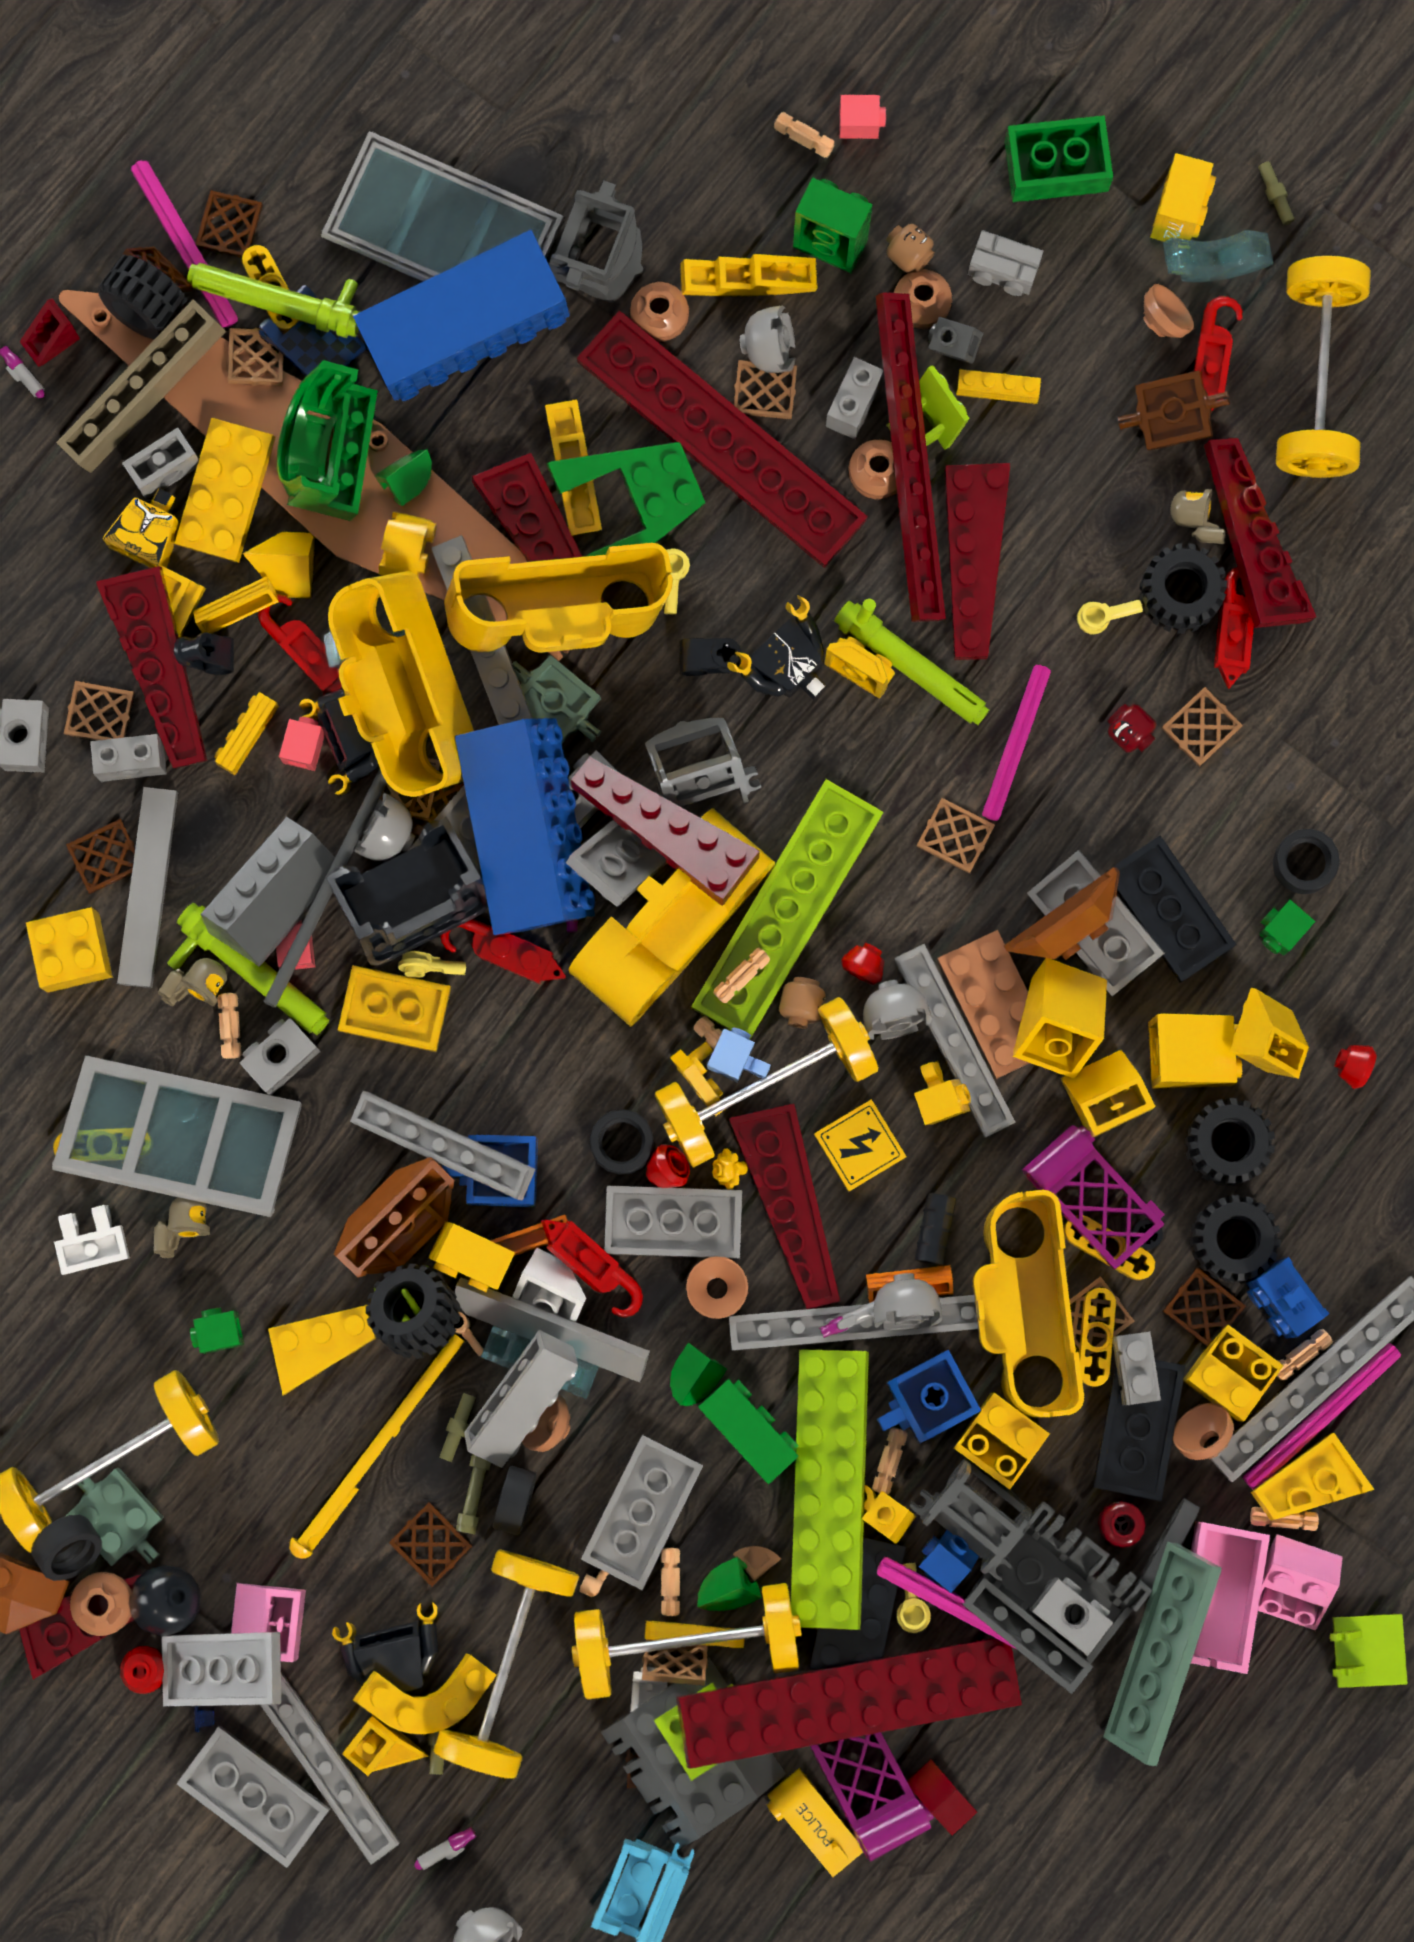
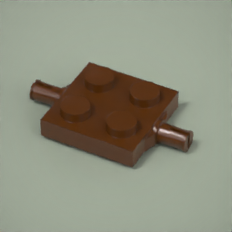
[1118,371,1230,451]

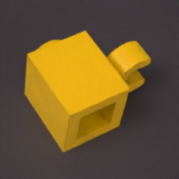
[914,1062,971,1125]
[862,1485,916,1544]

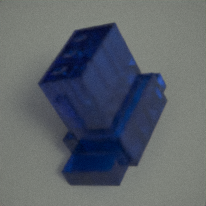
[192,1706,214,1732]

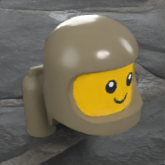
[1170,489,1226,544]
[158,958,227,1006]
[154,1197,210,1258]

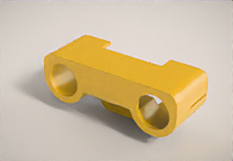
[444,543,673,653]
[328,571,474,797]
[569,808,775,1027]
[973,1190,1084,1417]

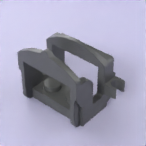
[549,181,643,303]
[645,718,761,807]
[910,1457,1032,1581]

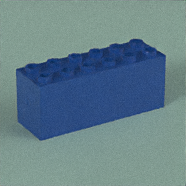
[353,229,570,401]
[455,718,595,935]

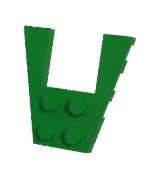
[546,442,706,557]

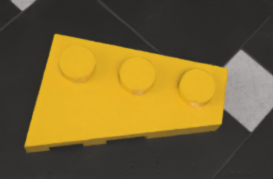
[268,1305,376,1395]
[1251,1433,1374,1521]

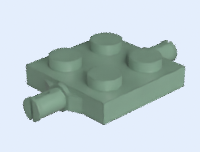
[512,655,601,745]
[66,1467,164,1566]

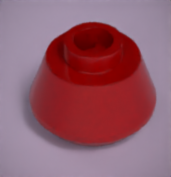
[841,943,885,985]
[1334,1045,1377,1089]
[646,1144,690,1188]
[120,1646,164,1694]

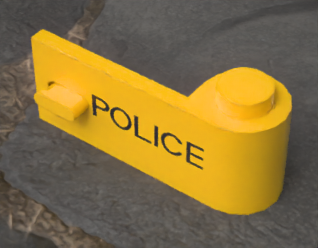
[766,1768,863,1877]

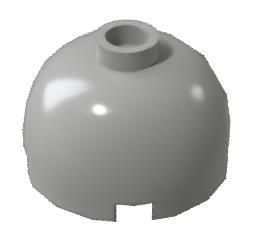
[740,305,795,373]
[354,793,415,862]
[863,980,932,1040]
[874,1273,943,1330]
[453,1907,523,1942]

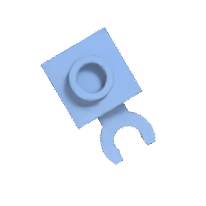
[707,1027,771,1083]

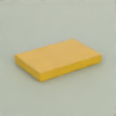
[338,965,451,1052]

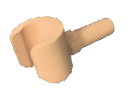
[453,1312,486,1356]
[579,1570,609,1597]

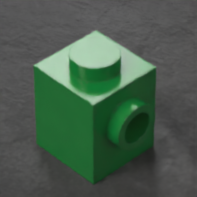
[1259,900,1316,956]
[190,1307,245,1354]

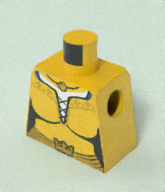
[103,489,180,568]

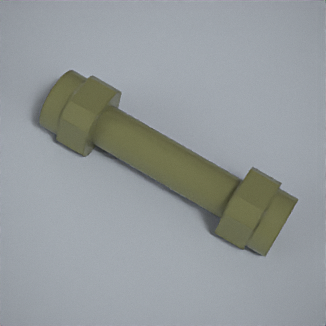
[456,1454,492,1534]

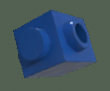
[919,1530,979,1593]

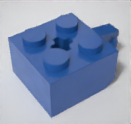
[442,1135,538,1207]
[1246,1257,1329,1339]
[877,1350,981,1443]

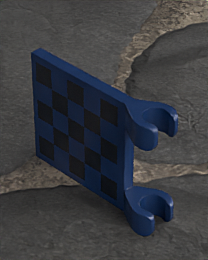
[259,285,367,376]

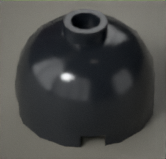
[129,1565,201,1636]

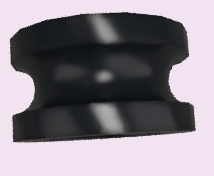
[1131,1219,1163,1250]

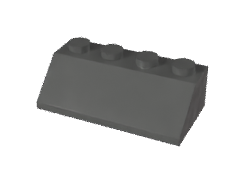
[201,817,335,967]

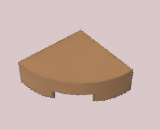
[733,1546,781,1581]

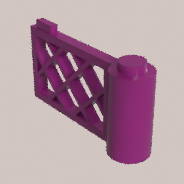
[1022,1125,1165,1270]
[809,1732,934,1862]

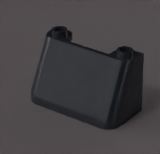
[326,817,488,965]

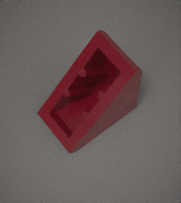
[20,298,80,367]
[907,1759,977,1836]

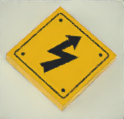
[814,1099,906,1192]

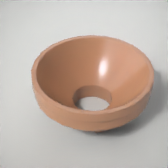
[894,269,952,329]
[630,282,689,342]
[1143,284,1194,338]
[848,440,897,499]
[686,1256,748,1319]
[522,1394,571,1452]
[1173,1403,1234,1460]
[70,1572,132,1636]

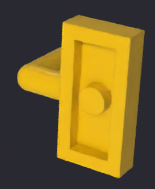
[670,1041,725,1116]

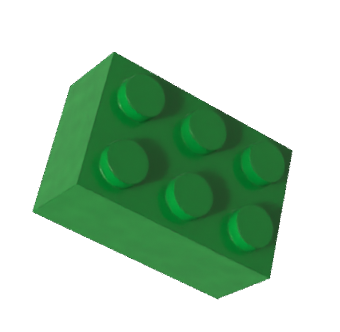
[1004,115,1113,202]
[793,177,873,274]
[698,1379,799,1485]

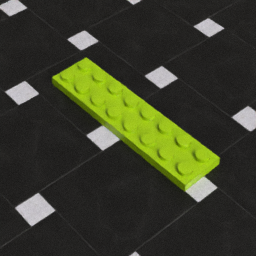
[691,779,883,1040]
[791,1350,869,1630]

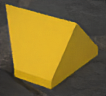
[242,532,315,598]
[342,1715,429,1776]

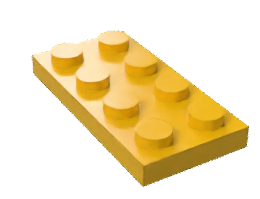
[174,417,276,563]

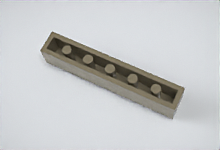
[56,300,226,473]

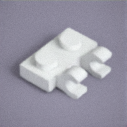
[54,1205,130,1275]

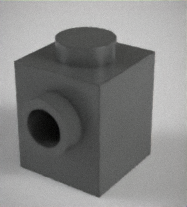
[928,317,983,364]

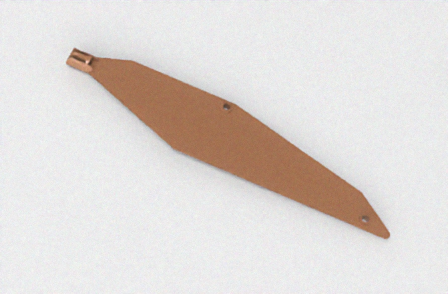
[59,290,570,661]

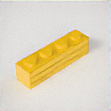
[956,369,1041,404]
[193,576,279,634]
[215,692,279,776]

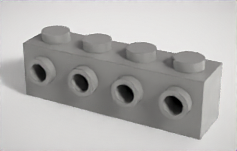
[464,1330,578,1468]

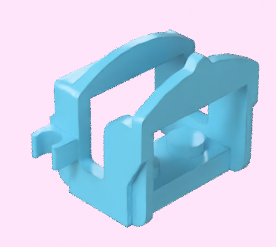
[591,1839,694,1942]

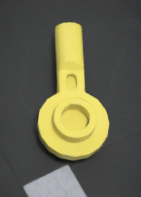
[664,548,690,615]
[1077,600,1142,634]
[398,951,466,978]
[897,1563,931,1633]

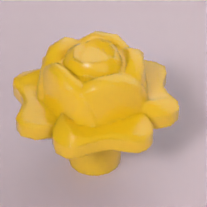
[712,1148,748,1190]

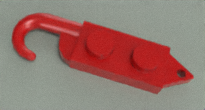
[1194,296,1243,412]
[1214,567,1254,689]
[258,594,343,694]
[440,919,566,985]
[541,1220,643,1318]

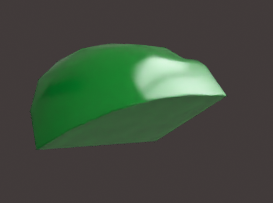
[374,449,432,506]
[670,1343,727,1406]
[697,1557,761,1611]

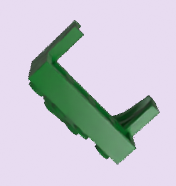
[277,360,378,521]

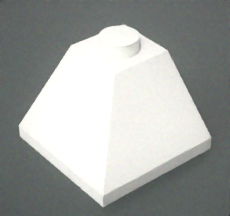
[512,1248,586,1322]

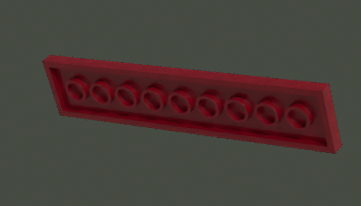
[577,310,868,568]
[676,1638,1022,1769]

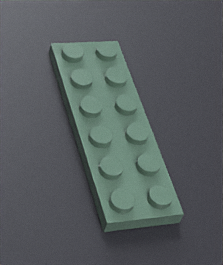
[1103,1542,1222,1766]

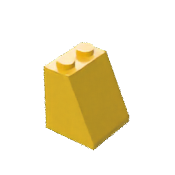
[1013,958,1107,1079]
[1148,1014,1242,1089]

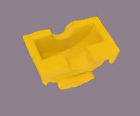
[378,511,437,578]

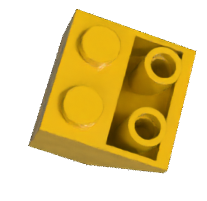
[1230,988,1309,1079]
[1060,1050,1156,1137]
[1183,1325,1284,1422]
[954,1393,1050,1490]

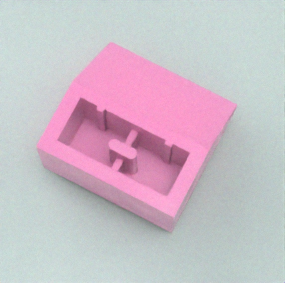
[1258,1534,1342,1631]
[231,1583,306,1662]

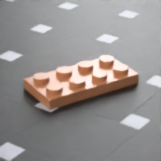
[937,930,1029,1080]

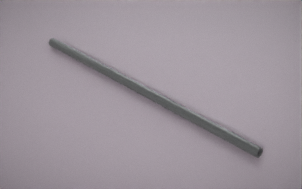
[263,655,450,1008]

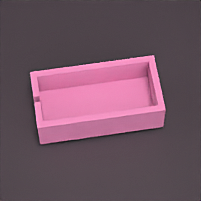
[1191,1521,1270,1674]

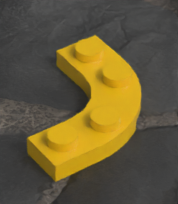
[353,1653,496,1734]

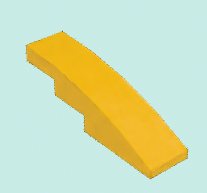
[680,254,817,296]
[545,399,602,536]

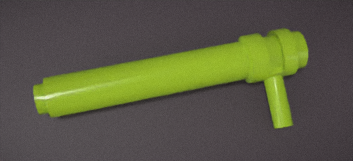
[187,263,360,338]
[834,599,989,725]
[167,903,329,1035]

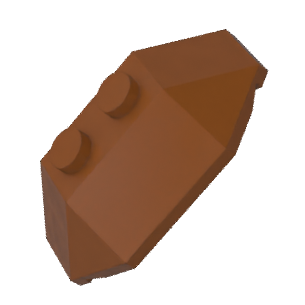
[1004,867,1120,960]
[334,1157,455,1277]
[0,1552,70,1634]

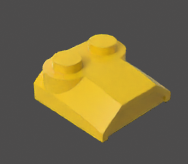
[824,636,895,699]

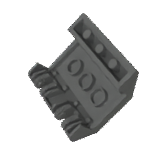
[962,1501,1152,1694]
[601,1657,786,1850]

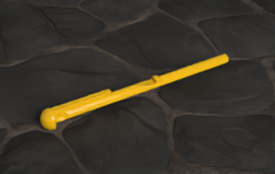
[289,1334,465,1559]

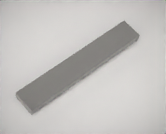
[117,787,178,988]
[894,944,1016,1138]
[350,1091,535,1201]
[455,1278,650,1382]
[261,1671,401,1865]

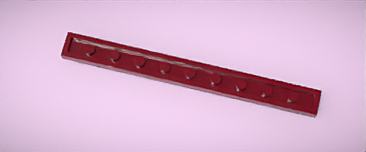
[875,292,946,622]

